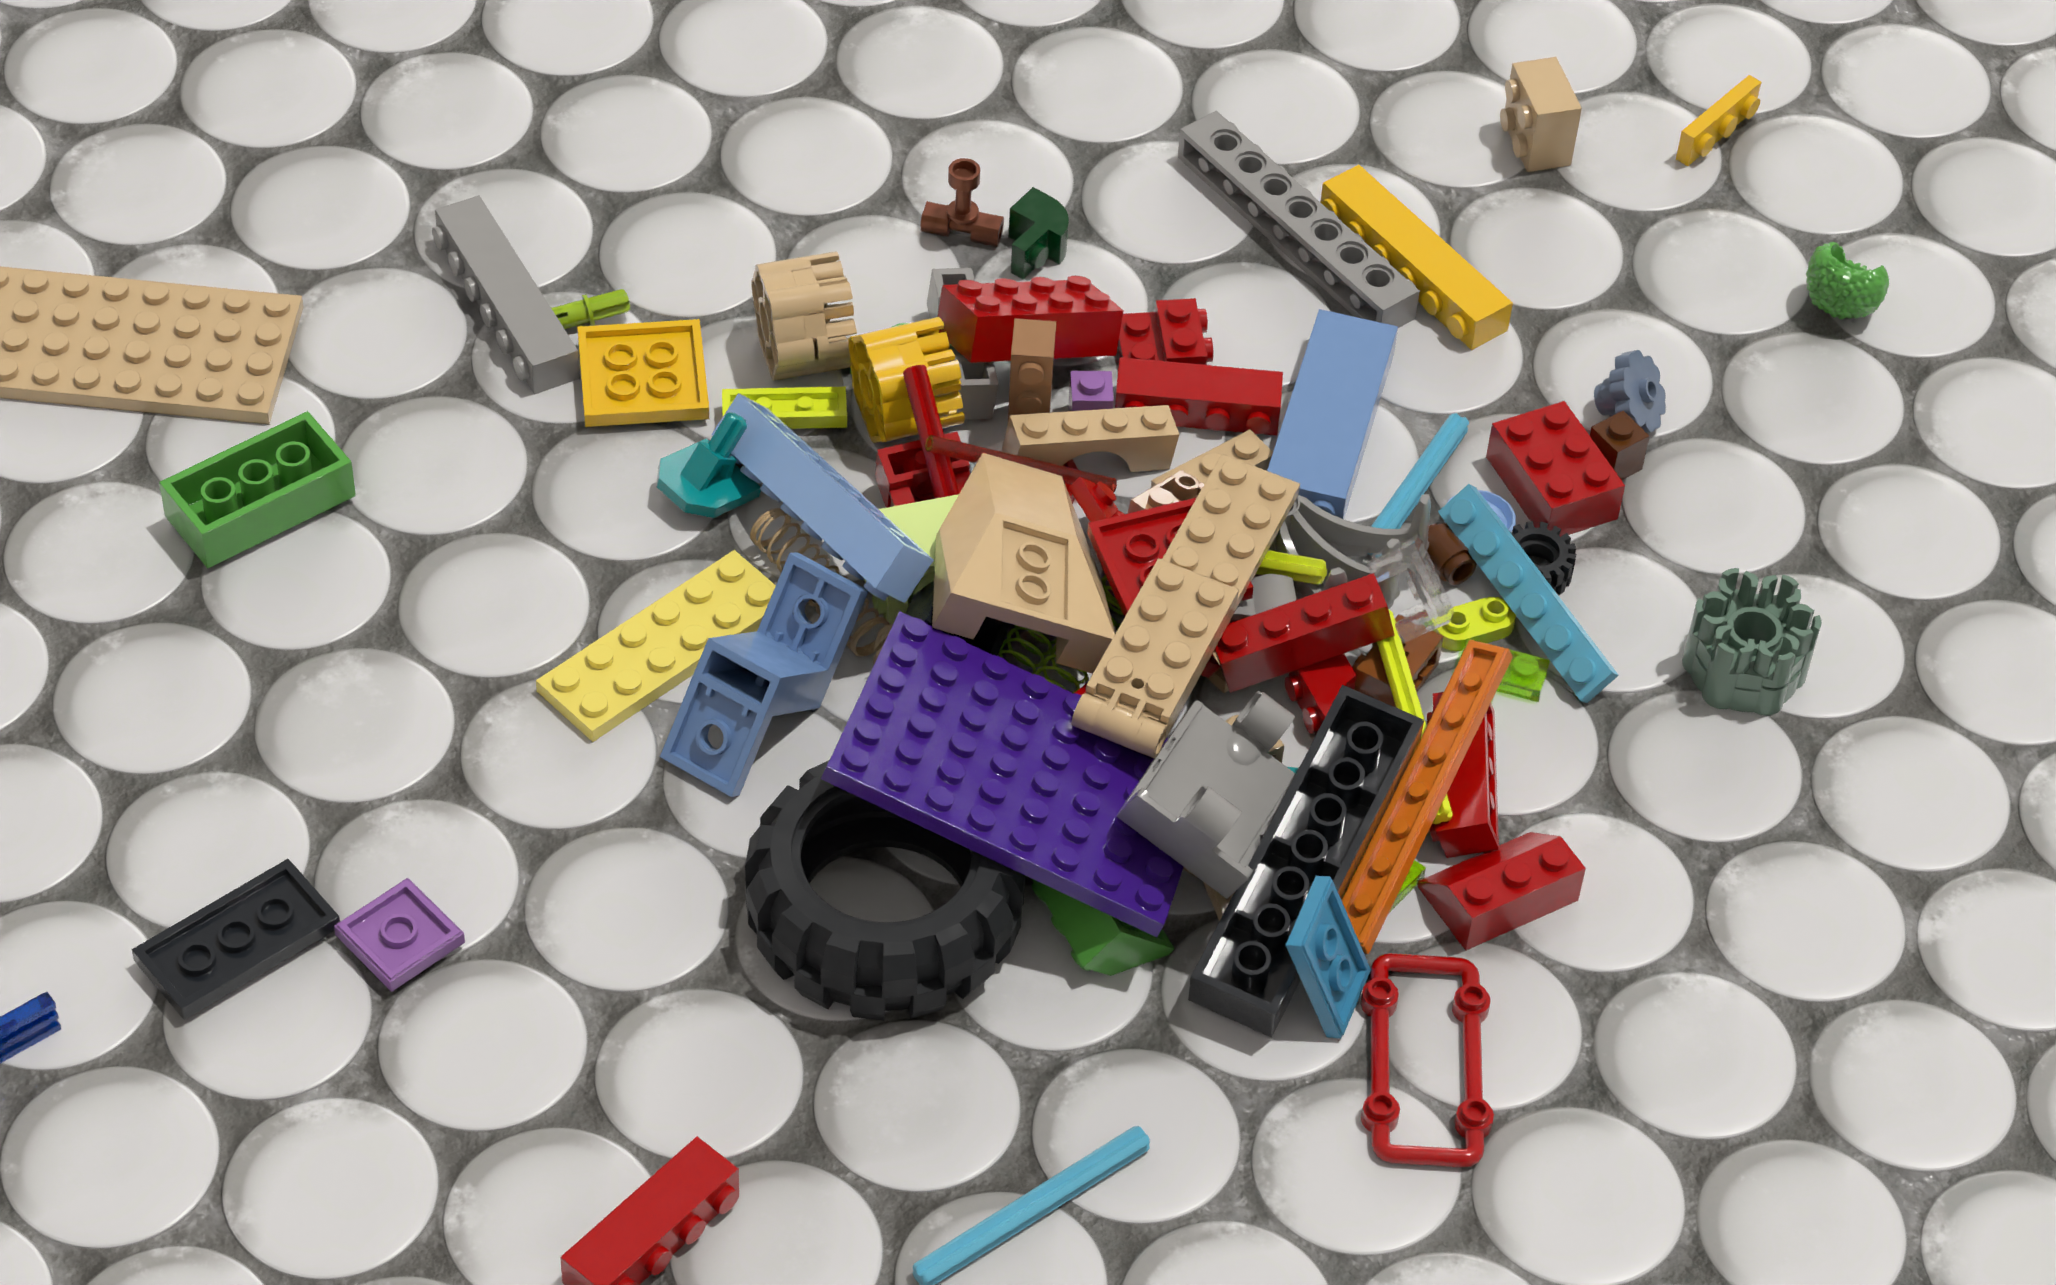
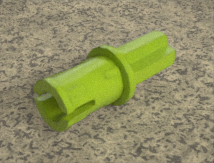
[551,289,630,329]

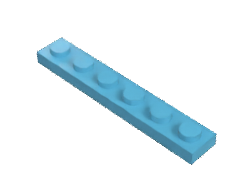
[1438,484,1619,703]

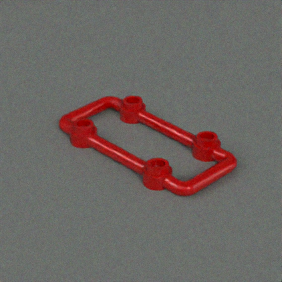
[1360,953,1494,1167]

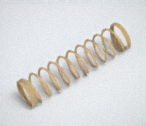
[750,508,890,657]

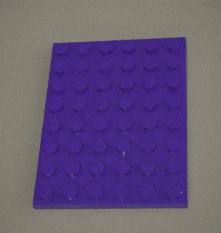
[821,611,1184,937]

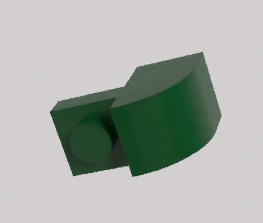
[1008,187,1069,280]

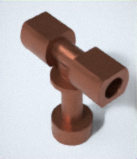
[921,158,1004,247]

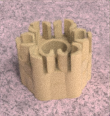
[751,251,857,381]

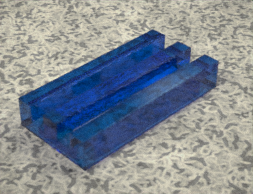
[0,992,61,1063]

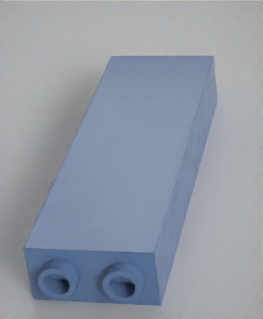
[1267,309,1398,519]

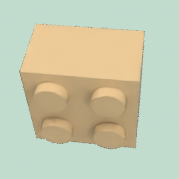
[1500,57,1582,172]

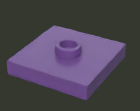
[334,878,465,992]

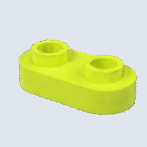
[1433,597,1516,651]

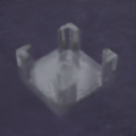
[1367,534,1455,643]

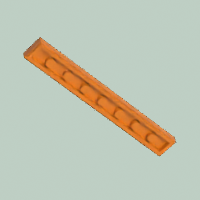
[1341,640,1513,955]

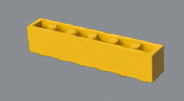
[1320,165,1513,350]

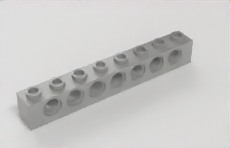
[1178,110,1420,328]

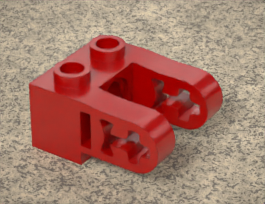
[875,431,970,508]

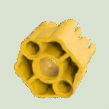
[848,317,965,443]

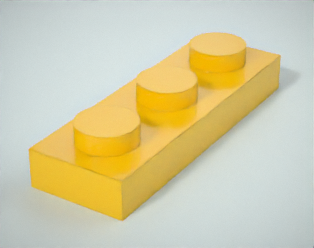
[1676,75,1761,166]

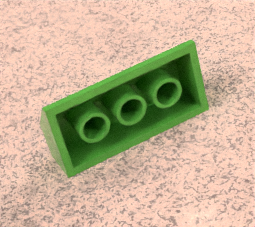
[1031,878,1174,976]

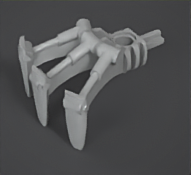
[1269,494,1431,609]

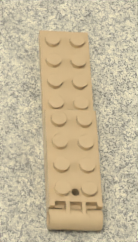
[1071,454,1300,758]

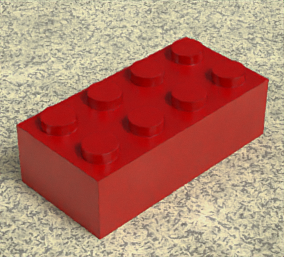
[937,275,1124,363]

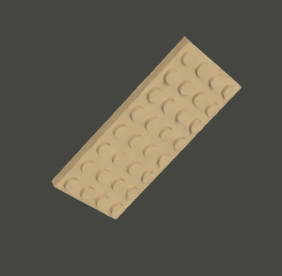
[0,266,304,425]

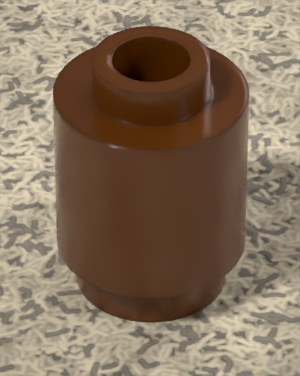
[1424,523,1477,585]

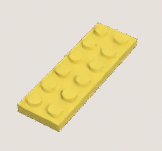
[536,550,776,742]

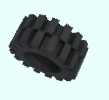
[1510,521,1577,595]

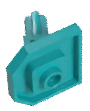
[656,412,761,518]

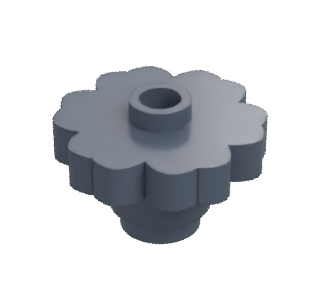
[1594,350,1666,433]

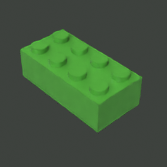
[159,411,356,569]

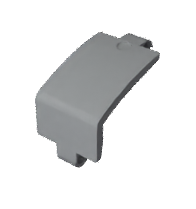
[1116,691,1296,899]

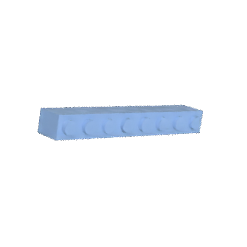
[711,393,934,603]

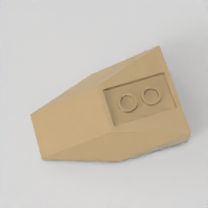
[932,453,1115,674]

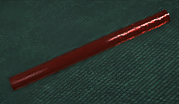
[925,435,1117,493]

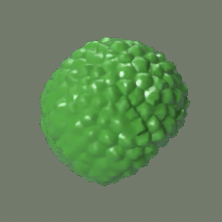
[1806,242,1889,319]

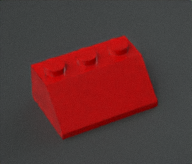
[1417,832,1586,951]

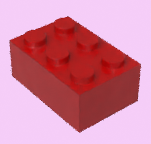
[1486,401,1625,537]

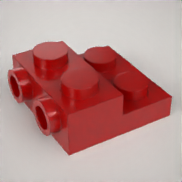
[1118,298,1214,365]

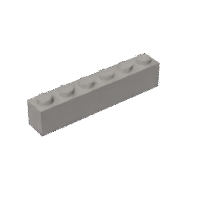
[432,195,580,394]

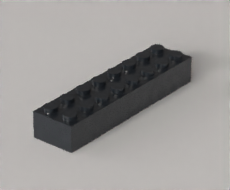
[1188,685,1424,1038]

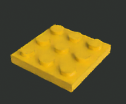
[577,319,709,427]

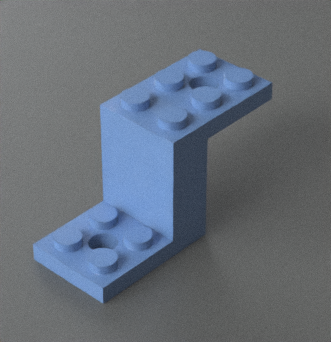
[660,552,868,797]

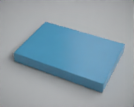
[1286,876,1371,1039]

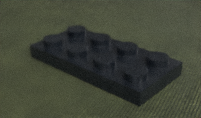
[131,859,340,1020]

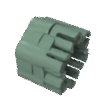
[1682,568,1822,716]

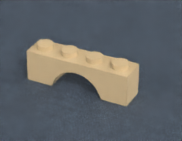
[1002,405,1179,474]

